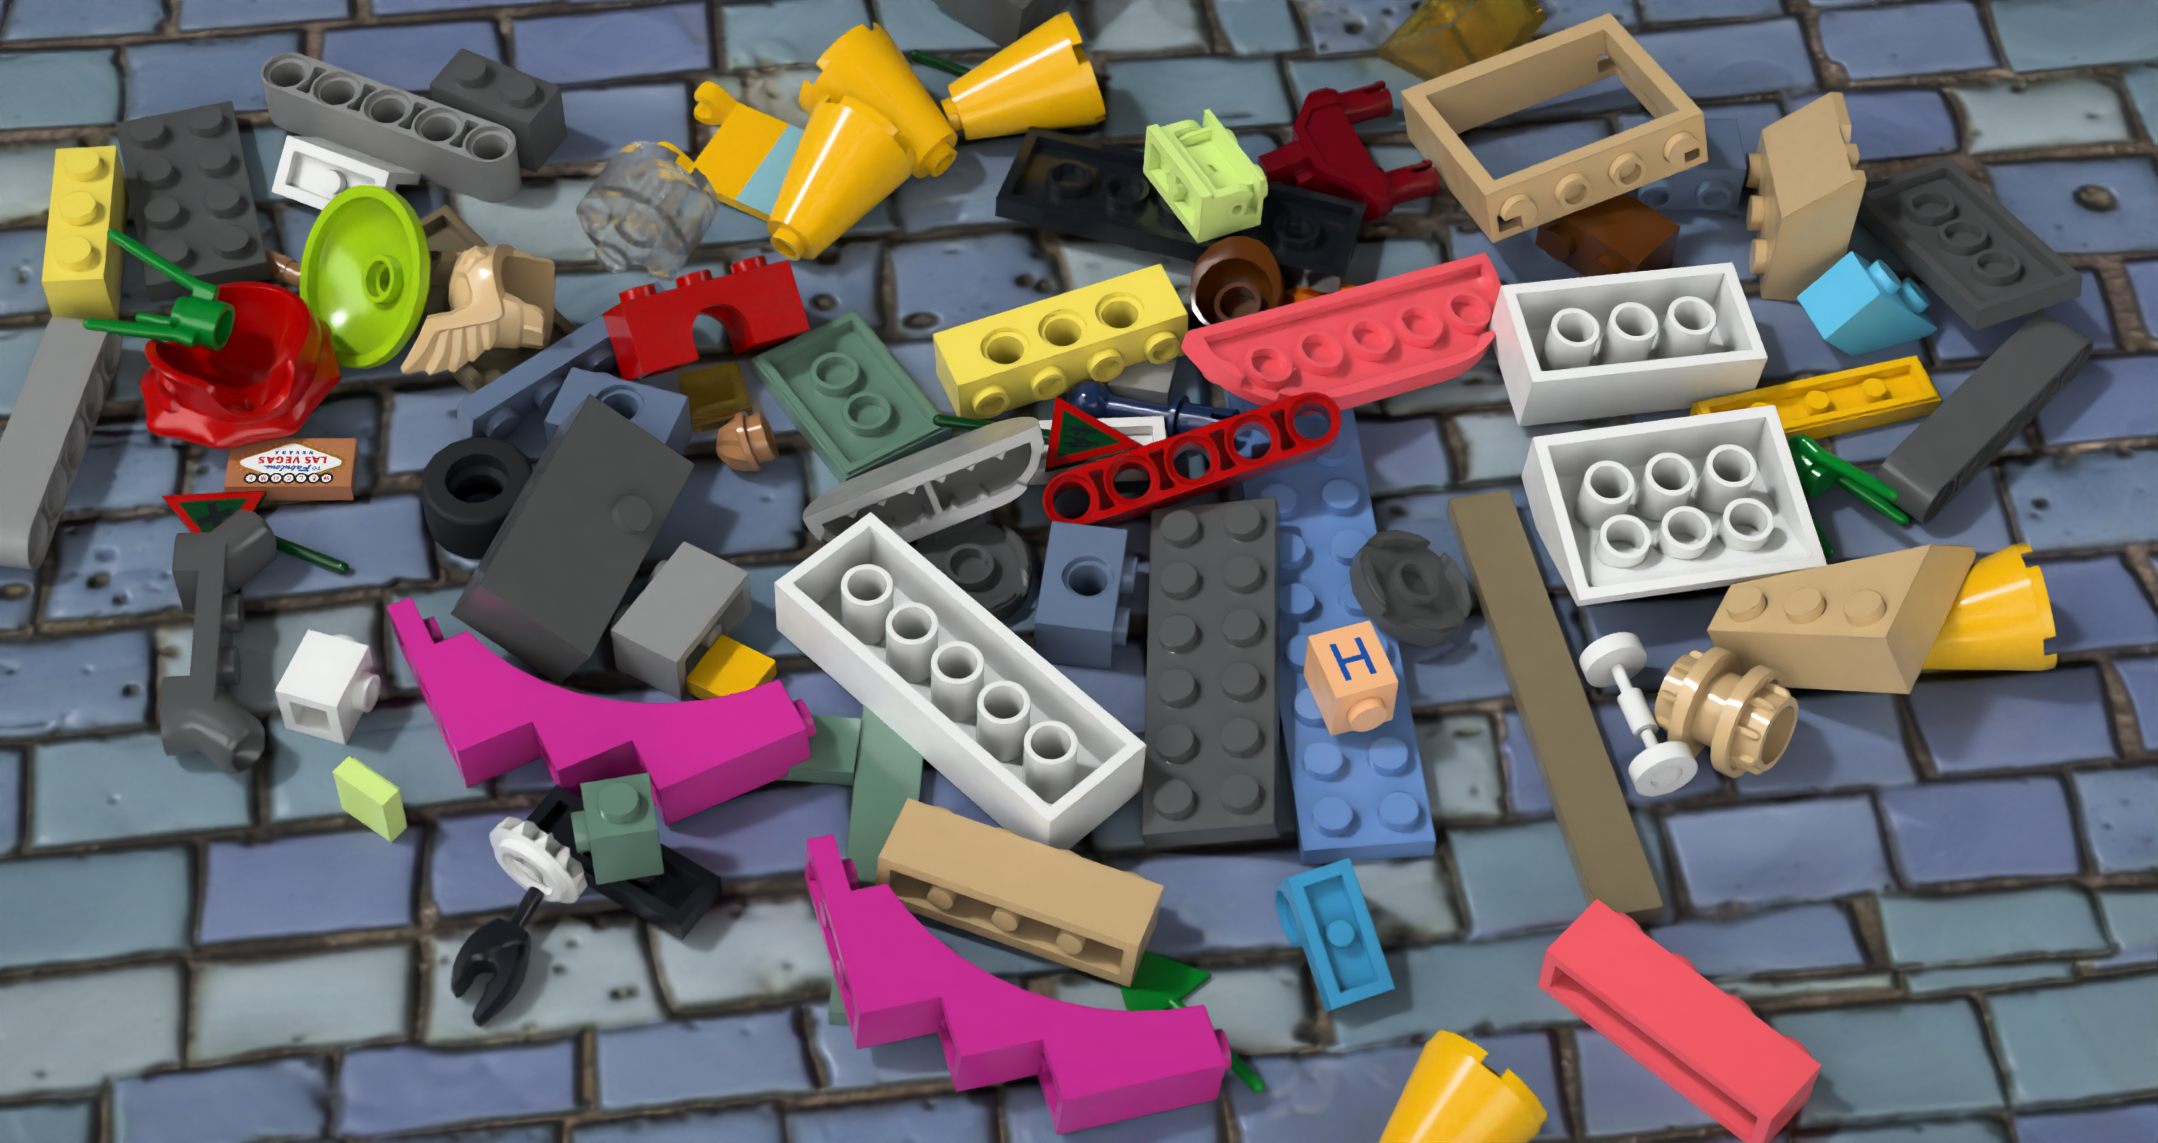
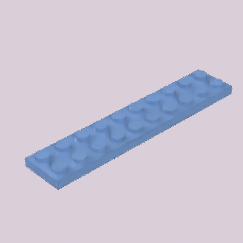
[1223,388,1436,865]

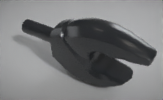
[451,887,544,1027]

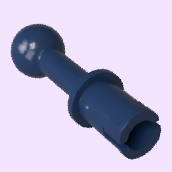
[1066,379,1240,445]

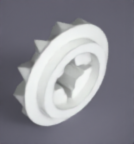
[489,817,588,904]

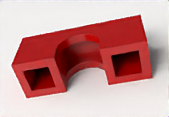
[602,255,810,382]

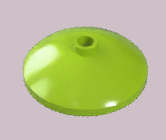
[299,185,432,369]

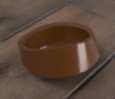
[1189,236,1285,328]

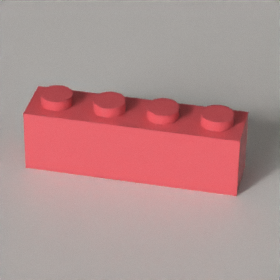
[1537,899,1822,1143]

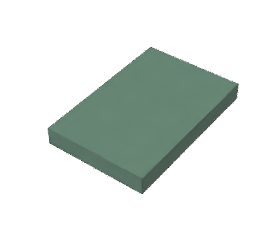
[751,309,952,484]

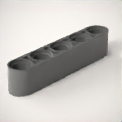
[1875,310,2094,525]

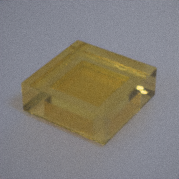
[678,362,753,434]

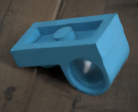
[1274,858,1395,1013]

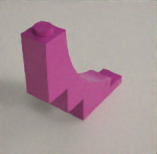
[387,597,816,826]
[805,834,1231,1135]

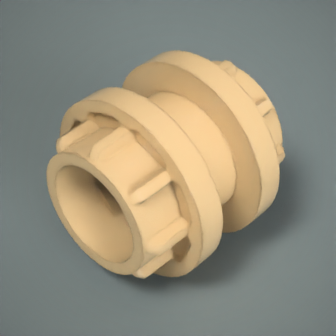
[1654,646,1798,778]

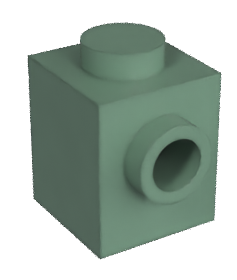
[571,772,664,885]

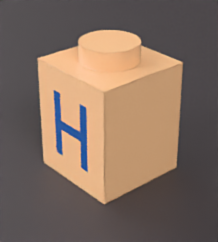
[1303,620,1399,736]

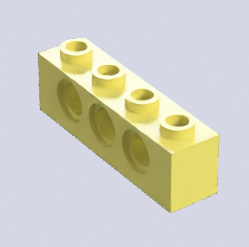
[933,263,1188,420]

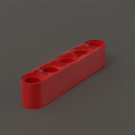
[1043,392,1342,527]

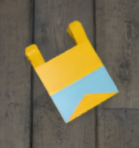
[649,81,804,222]

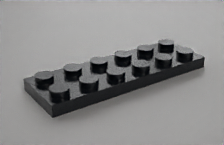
[995,126,1368,294]

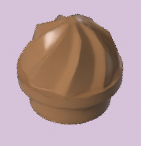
[716,411,778,472]

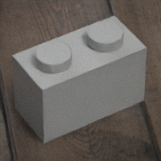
[610,541,752,700]

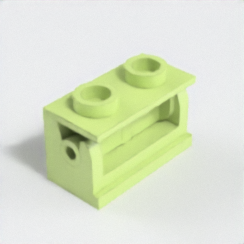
[1143,109,1268,243]

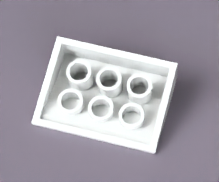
[1521,405,1827,607]

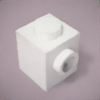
[275,629,381,745]

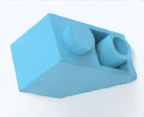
[1796,250,1938,357]

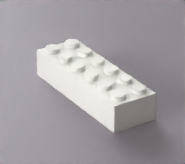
[774,512,1146,850]

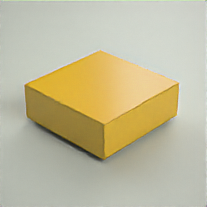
[685,634,777,700]

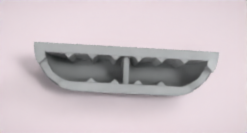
[803,417,1044,543]

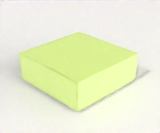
[332,756,407,843]

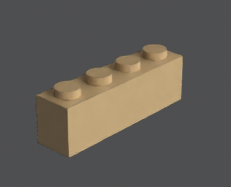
[875,798,1164,988]

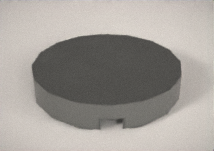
[914,516,1032,622]
[1349,530,1472,647]

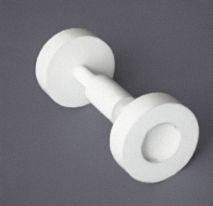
[1579,632,1698,797]

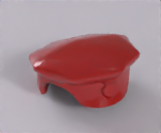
[139,282,341,450]

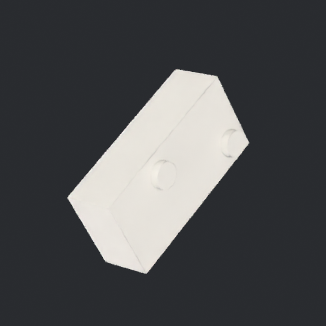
[1489,262,1768,427]

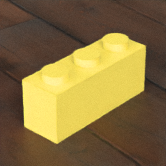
[42,146,130,321]

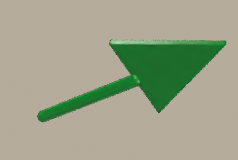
[1118,951,1265,1093]

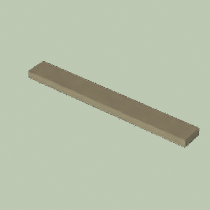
[1447,489,1664,923]

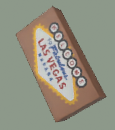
[224,438,360,500]

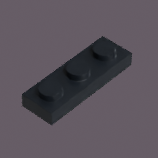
[525,784,722,940]

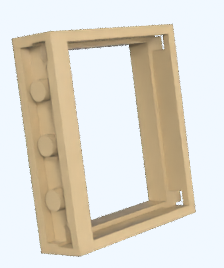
[1400,13,1708,243]

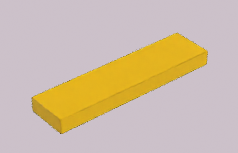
[1689,355,1941,441]

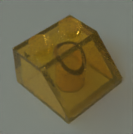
[1376,0,1547,81]

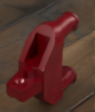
[1257,80,1440,222]

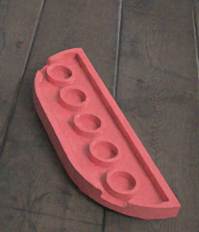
[1181,253,1501,417]

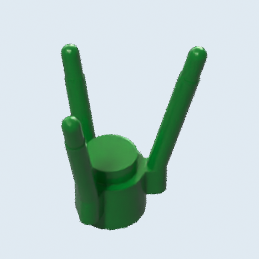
[83,228,235,351]
[1787,434,1910,558]

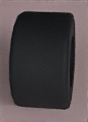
[420,437,533,559]

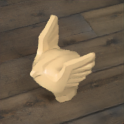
[400,244,556,375]

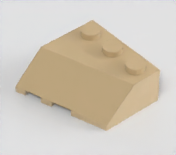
[1744,92,1867,301]
[1707,544,1976,694]

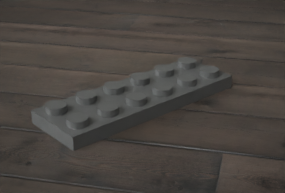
[1142,497,1280,849]

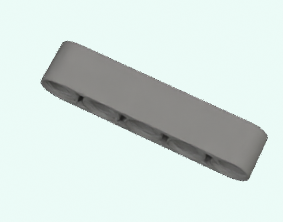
[261,52,522,203]
[0,316,122,570]

